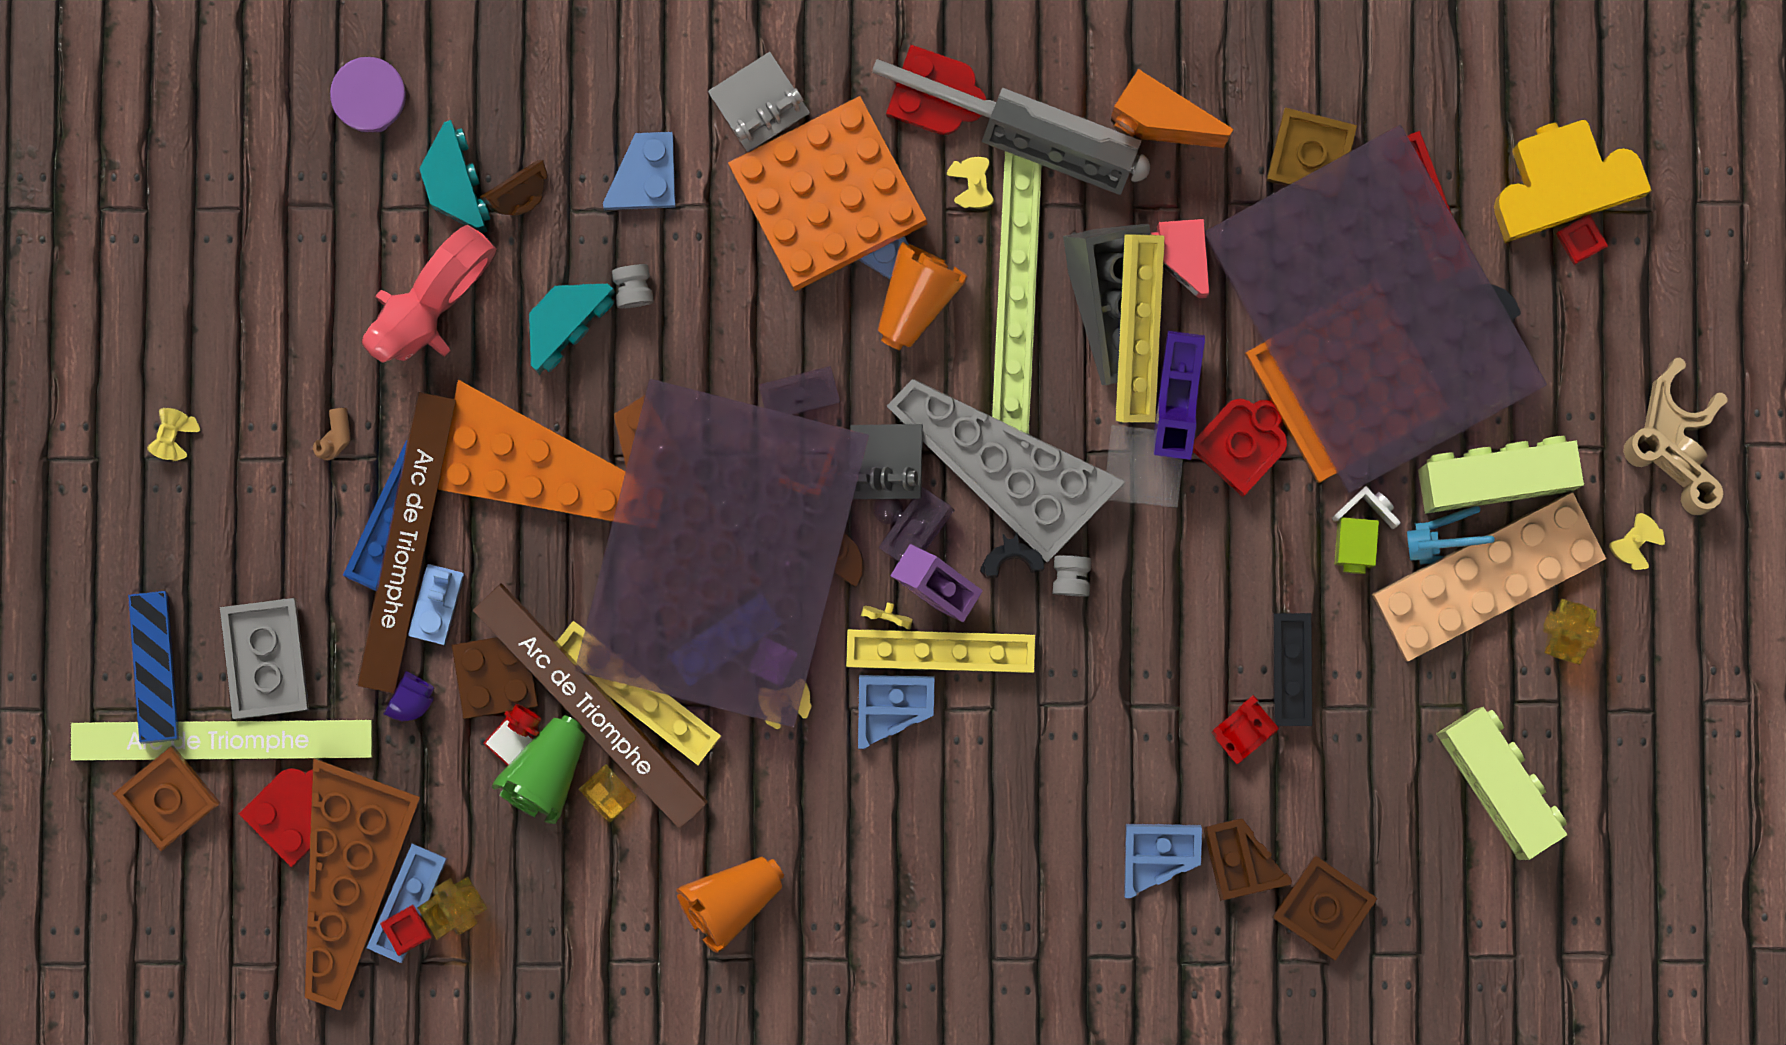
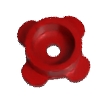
[504,704,541,737]

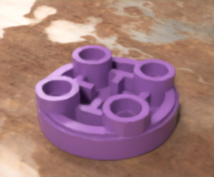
[330,57,406,132]

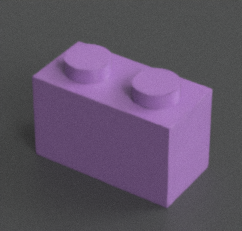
[890,544,983,622]

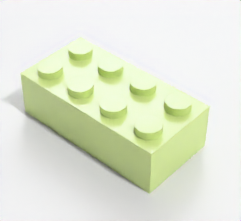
[1418,436,1584,514]
[1436,707,1567,860]

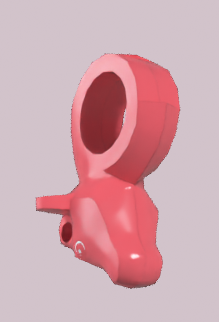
[362,225,497,363]

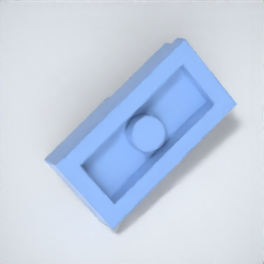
[408,564,465,646]

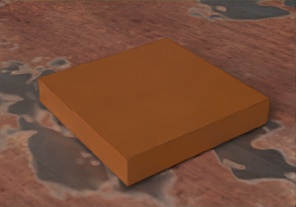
[113,745,221,851]

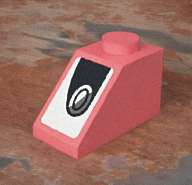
[1151,219,1209,298]

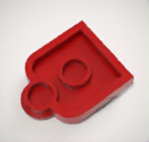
[886,44,986,135]
[1193,399,1287,497]
[239,768,313,867]

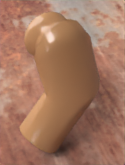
[313,408,351,460]

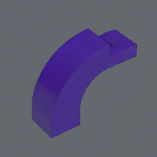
[1153,331,1205,460]

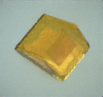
[579,764,636,822]

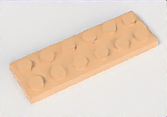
[1372,492,1606,662]

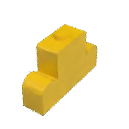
[1494,120,1651,243]

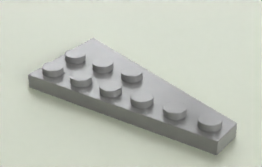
[887,379,1126,562]

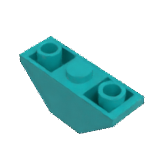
[419,120,491,233]
[529,283,615,375]

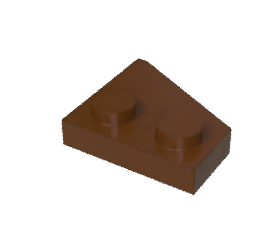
[1203,818,1292,901]

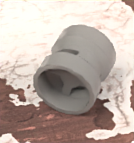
[612,264,654,309]
[1052,556,1091,596]

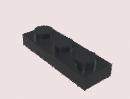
[1273,613,1312,726]

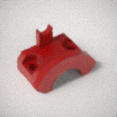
[1211,695,1279,764]

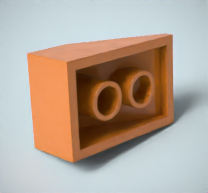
[1110,69,1233,148]

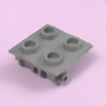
[708,51,810,153]

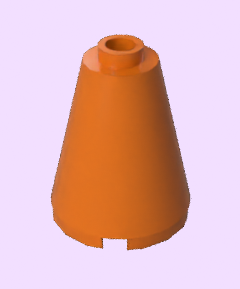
[878,242,968,350]
[676,856,784,953]

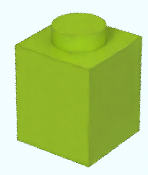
[1334,518,1379,574]

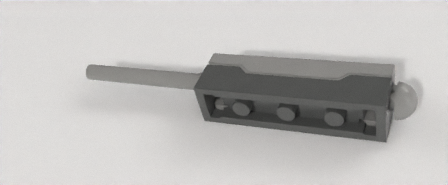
[872,59,1150,195]

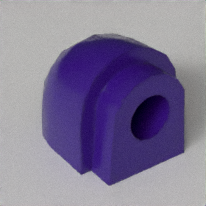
[384,671,434,721]

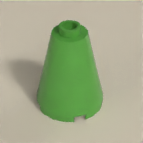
[492,715,586,824]

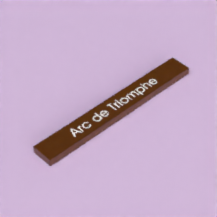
[356,392,456,693]
[473,583,708,829]

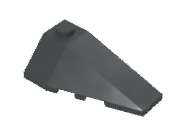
[1063,224,1151,386]

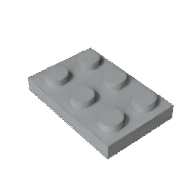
[220,598,309,720]

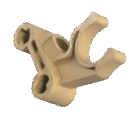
[1623,358,1727,515]

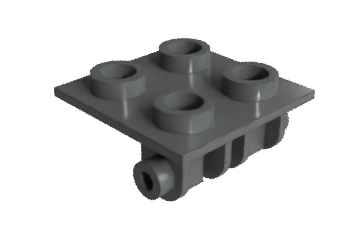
[842,424,923,499]

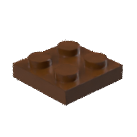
[452,637,539,719]
[1272,855,1378,961]

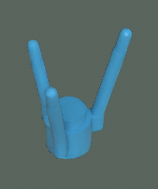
[1407,506,1495,565]

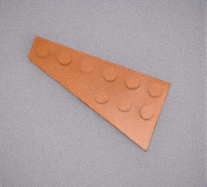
[438,380,665,529]

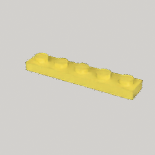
[1116,234,1165,422]
[557,621,721,766]
[846,629,1035,673]

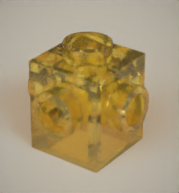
[1542,599,1600,665]
[417,877,487,940]

